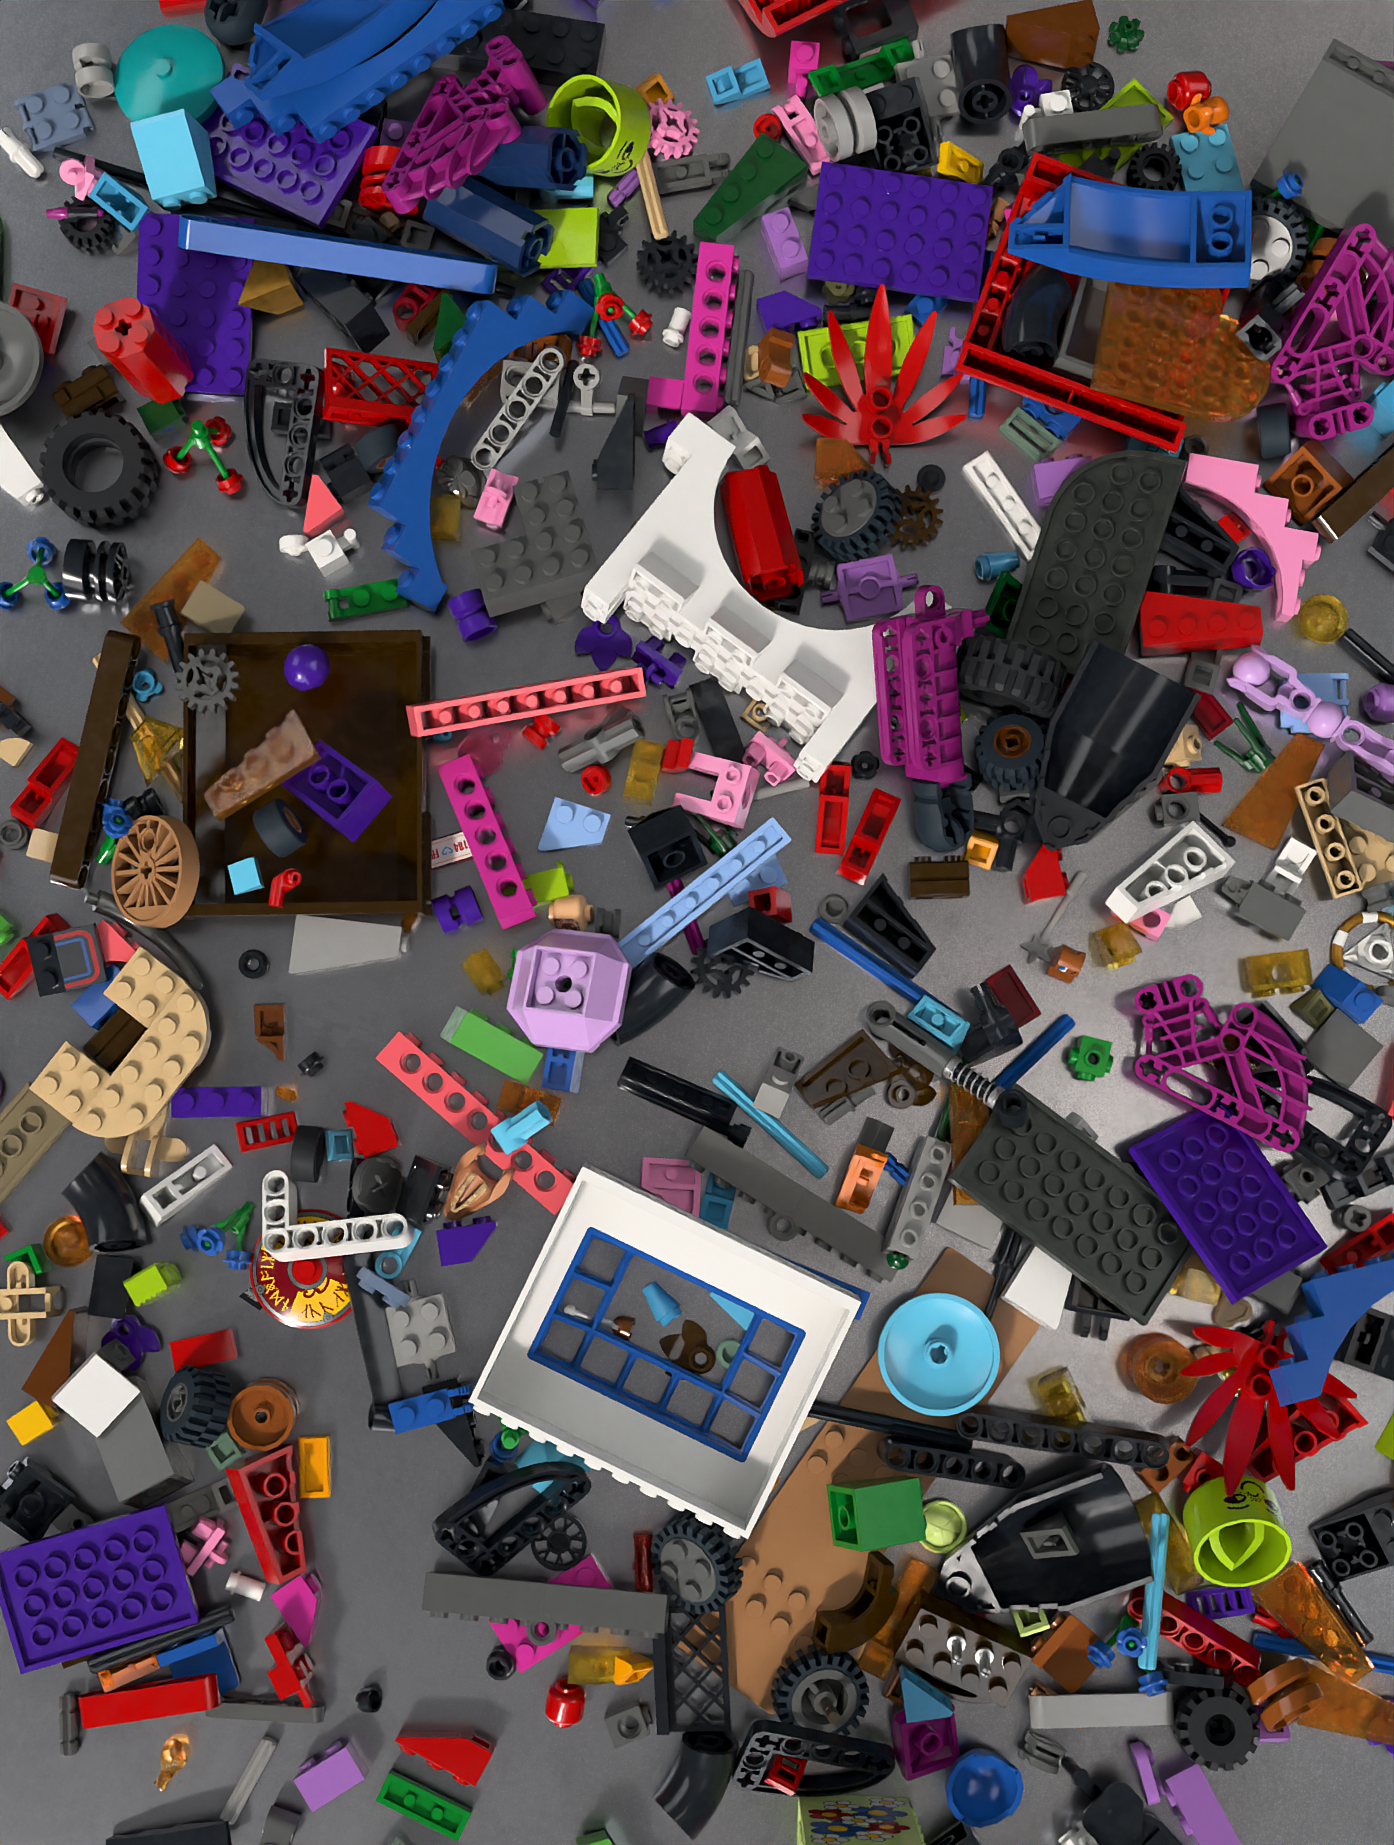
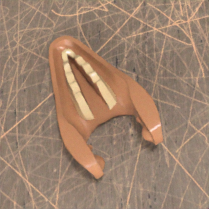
[443,1142,516,1221]

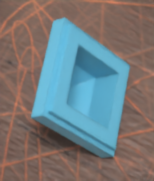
[325,1129,353,1161]

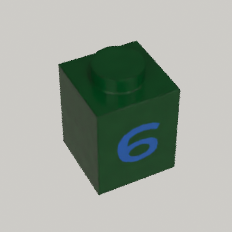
[136,399,186,442]

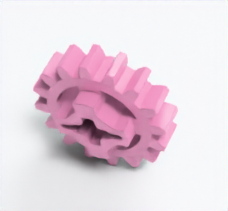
[647,98,700,160]

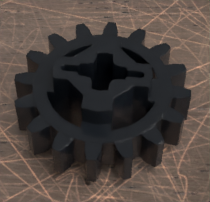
[636,230,698,294]
[690,939,755,999]

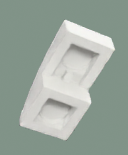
[1265,834,1317,897]

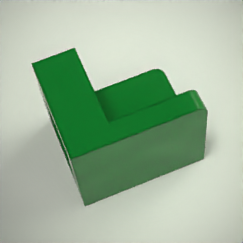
[4,1243,52,1278]

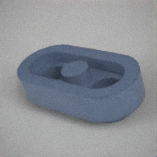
[356,1266,412,1309]

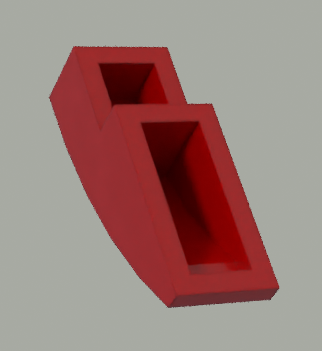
[10,737,79,829]
[815,761,851,855]
[836,788,902,885]
[0,913,72,1000]

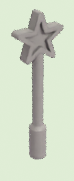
[1020,871,1088,964]

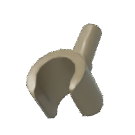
[380,212,402,233]

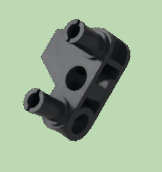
[960,982,1023,1068]

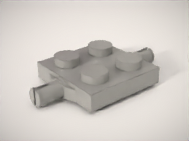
[894,39,960,140]
[384,1279,457,1381]

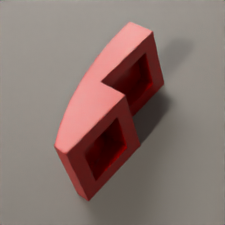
[660,737,694,773]
[169,1328,238,1372]

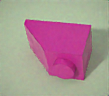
[270,1571,322,1647]

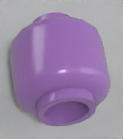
[1363,683,1394,723]

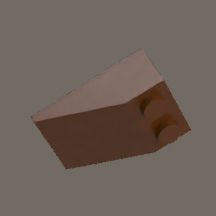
[1005,0,1100,68]
[21,1306,90,1408]

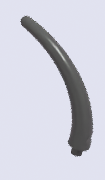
[84,890,203,991]

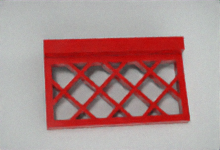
[322,347,439,431]

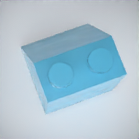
[130,109,217,211]

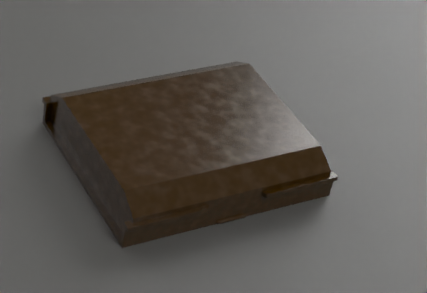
[181,630,432,920]

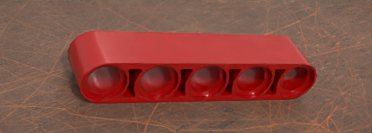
[1128,1584,1262,1687]
[78,1673,222,1729]

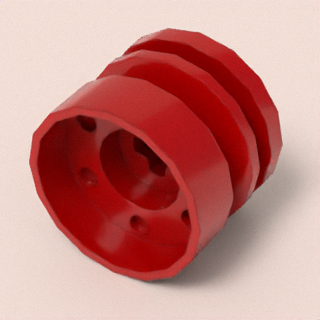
[358,145,419,217]

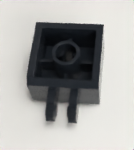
[1065,1274,1131,1341]

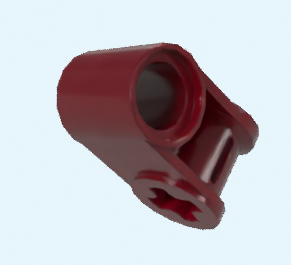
[392,283,441,332]

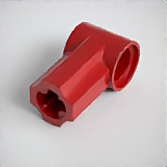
[1159,767,1223,795]

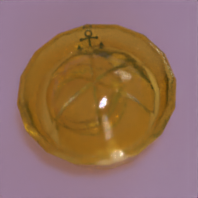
[1297,594,1349,644]

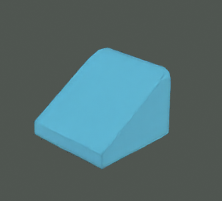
[228,857,265,895]

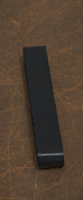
[956,1405,1170,1469]

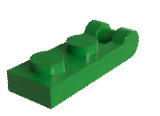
[323,578,409,622]

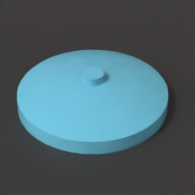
[877,1292,1000,1416]

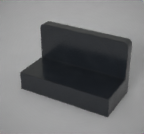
[87,1253,134,1319]

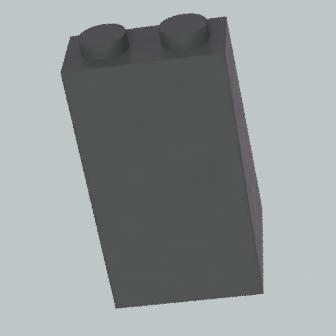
[93,1375,194,1510]

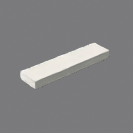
[963,450,1041,563]

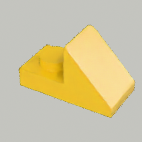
[937,141,985,184]

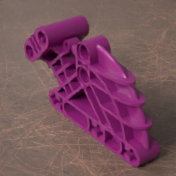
[382,35,548,214]
[1262,223,1394,440]
[1134,974,1313,1152]

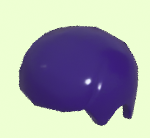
[1232,547,1276,592]
[284,644,330,691]

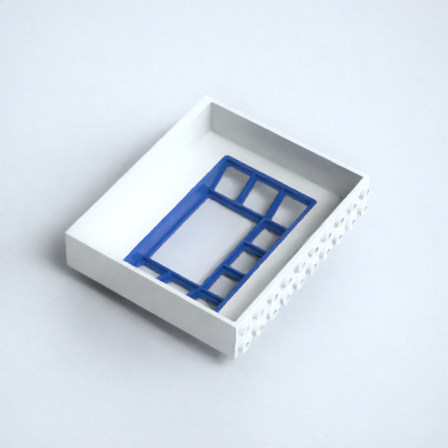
[468,1163,861,1539]

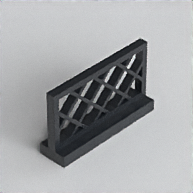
[652,1604,732,1735]

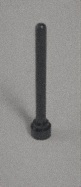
[617,1080,752,1149]

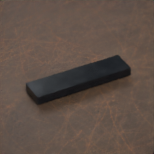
[618,1057,737,1130]

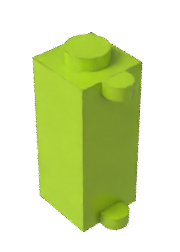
[503,860,575,907]

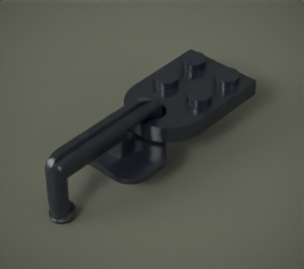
[1061,1756,1182,1845]

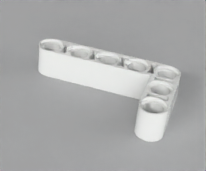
[262,1170,415,1262]

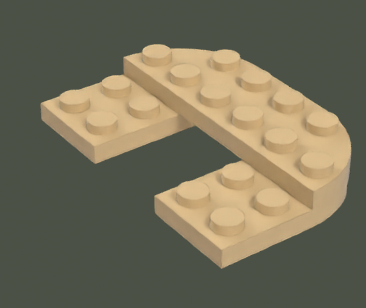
[29,946,212,1138]

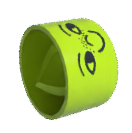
[545,75,651,177]
[1183,1475,1292,1587]

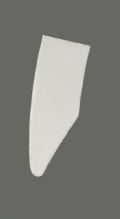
[1163,895,1202,930]

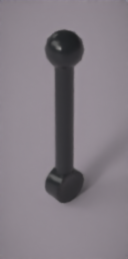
[1199,812,1236,847]

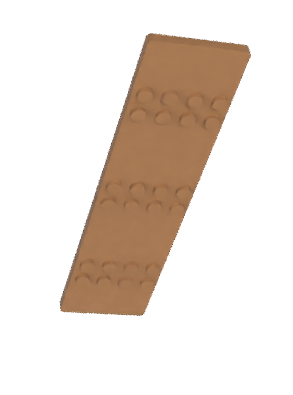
[677,1247,1040,1714]

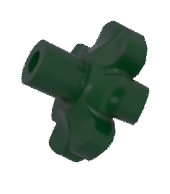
[1108,16,1144,53]

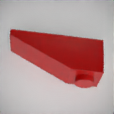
[1319,1212,1394,1275]

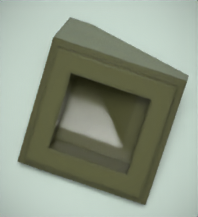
[1289,989,1335,1030]

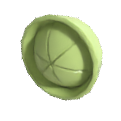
[919,1500,967,1554]

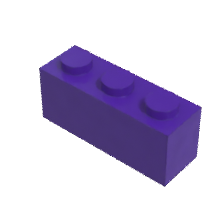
[171,1086,268,1118]

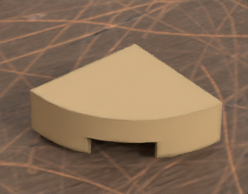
[0,738,34,768]

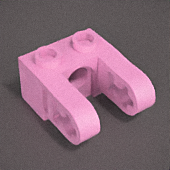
[671,751,760,829]

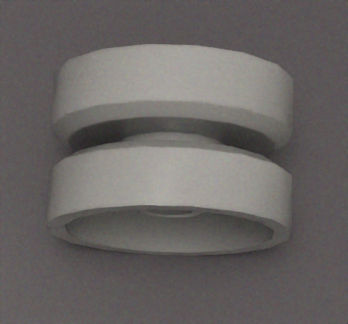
[814,86,877,162]

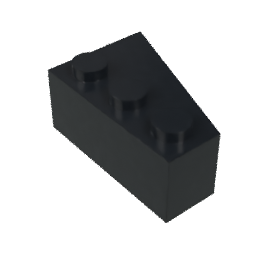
[707,906,815,982]

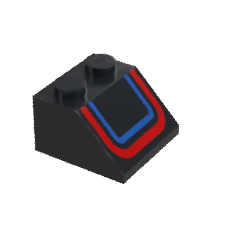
[26,923,110,997]

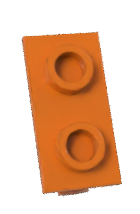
[98,1650,163,1693]

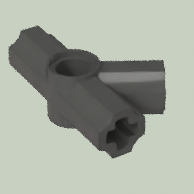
[558,705,646,773]

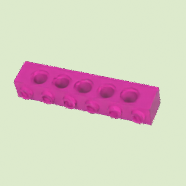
[681,242,739,421]
[437,754,538,930]

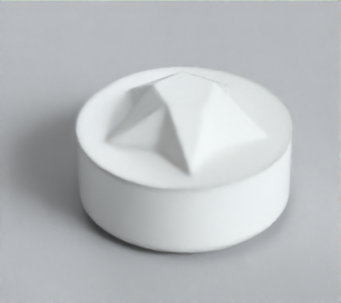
[279,535,309,556]

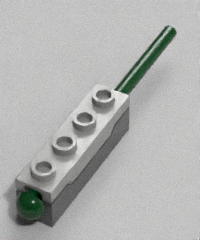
[880,1056,967,1270]

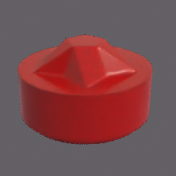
[753,113,783,142]
[581,764,611,795]

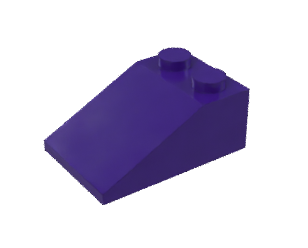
[281,739,392,843]

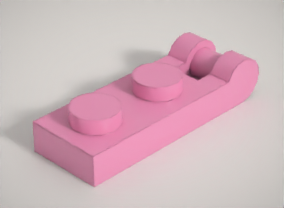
[771,95,837,176]

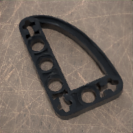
[244,358,325,509]
[1231,1071,1392,1183]
[432,1461,592,1576]
[732,1719,896,1797]

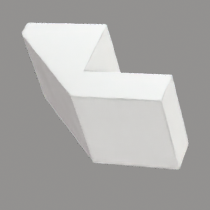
[707,405,770,471]

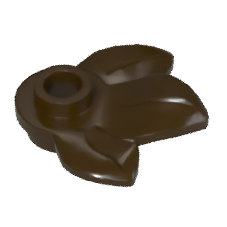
[886,1053,937,1109]
[659,1320,716,1380]

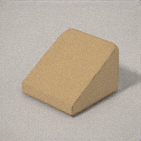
[26,827,58,863]

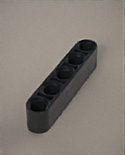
[877,1436,1026,1489]

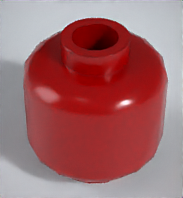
[1167,70,1212,111]
[545,1678,586,1728]

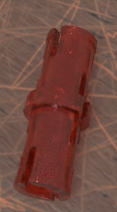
[632,1533,656,1592]

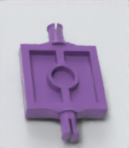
[820,554,919,623]

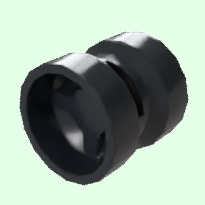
[125,787,165,820]

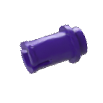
[643,419,678,449]

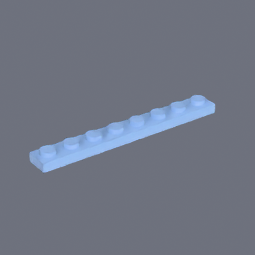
[618,817,792,970]

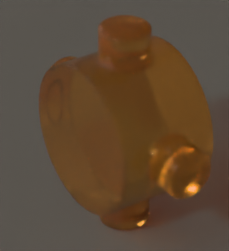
[400,913,419,933]
[275,1084,296,1103]

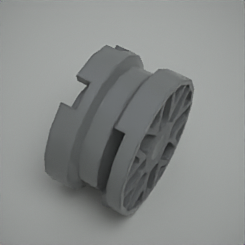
[1018,1731,1067,1774]

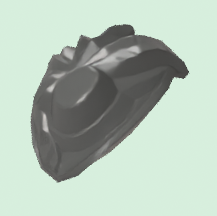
[434,455,487,508]

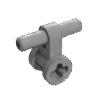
[567,364,616,416]

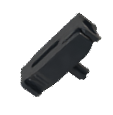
[1235,276,1306,361]

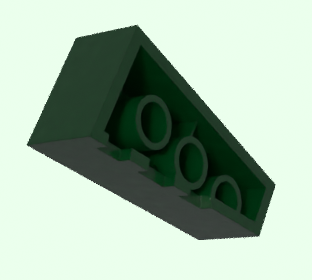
[693,132,808,244]

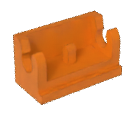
[835,1143,888,1214]

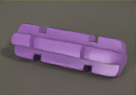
[607,166,640,208]

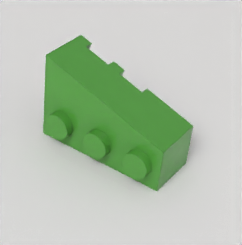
[440,1006,544,1085]

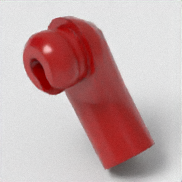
[268,868,302,908]

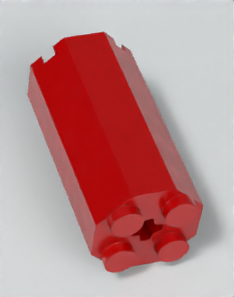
[92,297,194,405]
[719,464,804,601]

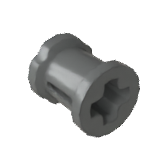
[1337,1204,1372,1232]

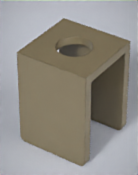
[179,580,245,633]

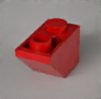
[1021,843,1069,904]
[342,1101,402,1159]

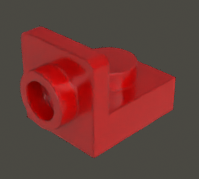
[1217,512,1251,545]

